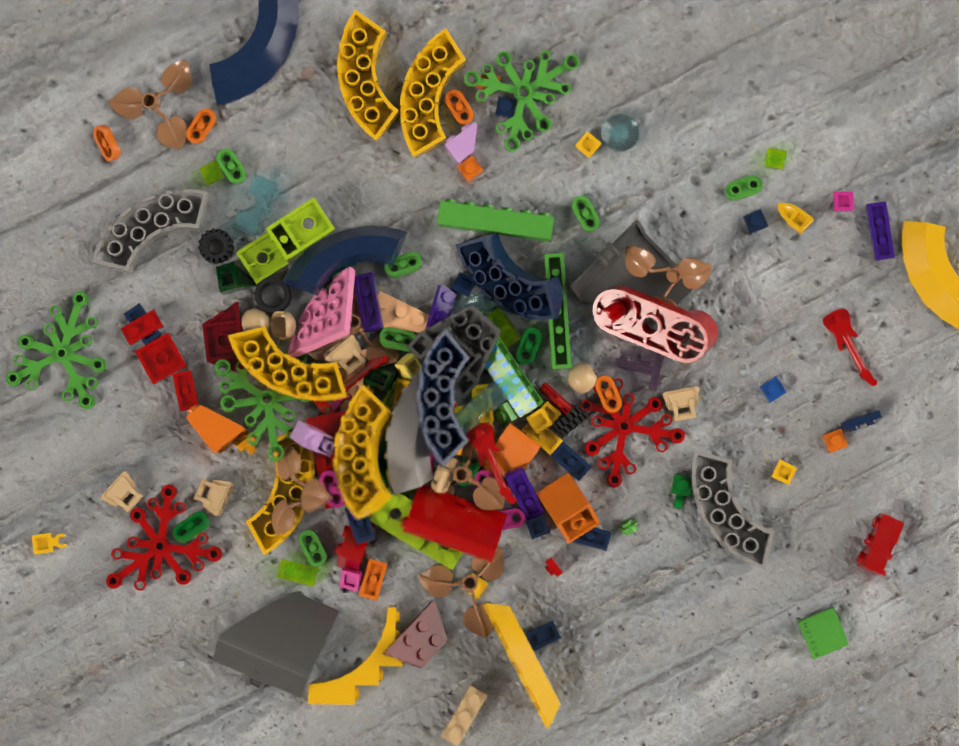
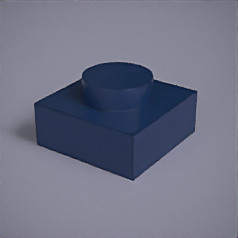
[495,96,517,119]
[742,209,768,235]
[452,273,476,297]
[525,515,550,539]

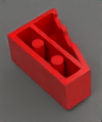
[856,513,904,577]

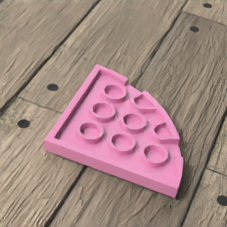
[288,267,355,358]

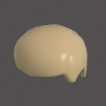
[241,308,270,332]
[271,311,297,340]
[568,362,597,394]

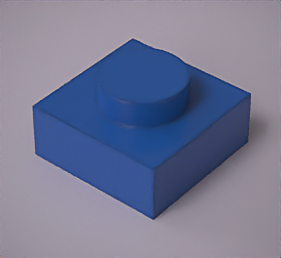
[760,376,787,403]

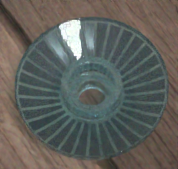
[601,114,639,152]

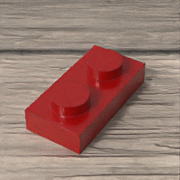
[120,309,164,346]
[172,370,199,412]

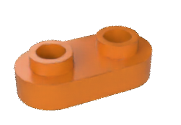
[445,90,474,126]
[186,108,216,145]
[93,124,121,161]
[595,376,622,413]

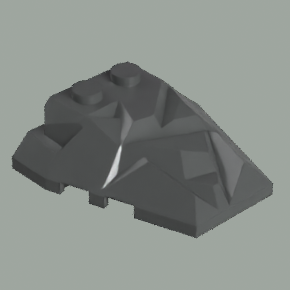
[407,304,501,399]

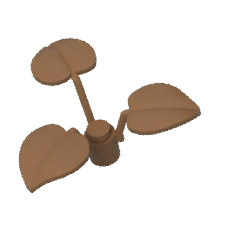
[109,60,193,150]
[625,246,713,325]
[308,284,398,366]
[424,424,506,510]
[272,446,331,535]
[418,548,504,638]

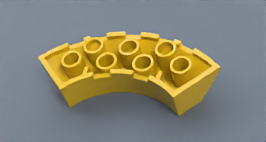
[337,9,400,141]
[400,28,466,158]
[901,221,959,329]
[228,326,347,401]
[333,385,393,520]
[246,431,315,555]
[483,603,560,728]

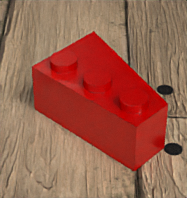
[335,513,375,571]

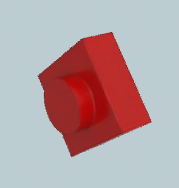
[544,557,563,577]

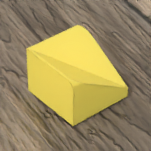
[395,353,422,380]

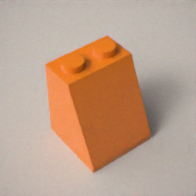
[186,405,249,455]
[484,424,541,485]
[536,473,601,544]

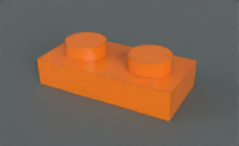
[359,558,388,601]

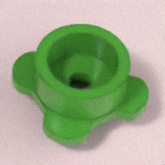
[619,518,638,535]

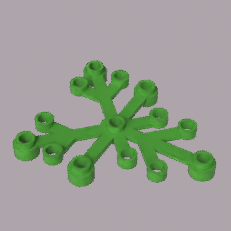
[464,50,580,152]
[6,291,107,409]
[215,354,310,462]

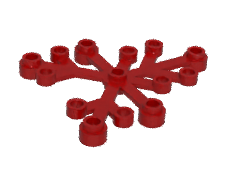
[580,373,685,488]
[106,484,223,591]

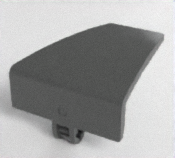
[569,219,693,305]
[212,592,339,698]

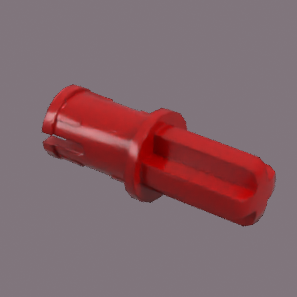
[539,382,573,416]

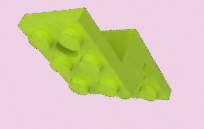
[236,197,335,285]
[369,487,463,571]

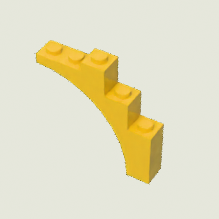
[308,607,403,705]

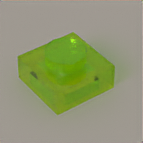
[764,148,787,171]
[199,160,225,186]

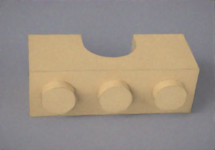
[441,684,488,746]

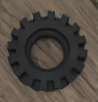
[198,228,234,264]
[552,405,589,438]

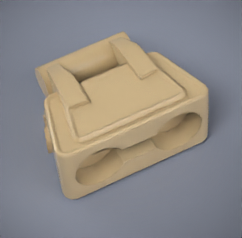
[323,334,366,375]
[661,386,699,422]
[430,458,458,493]
[100,471,144,513]
[193,478,234,517]

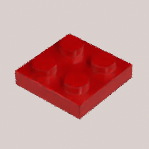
[135,333,187,385]

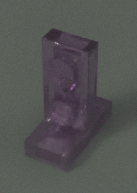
[613,353,664,392]

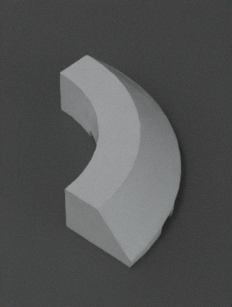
[91,189,208,274]
[385,370,455,495]
[692,450,775,569]

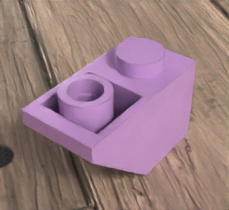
[445,122,478,165]
[290,420,335,457]

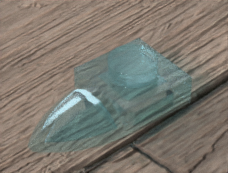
[461,292,500,312]

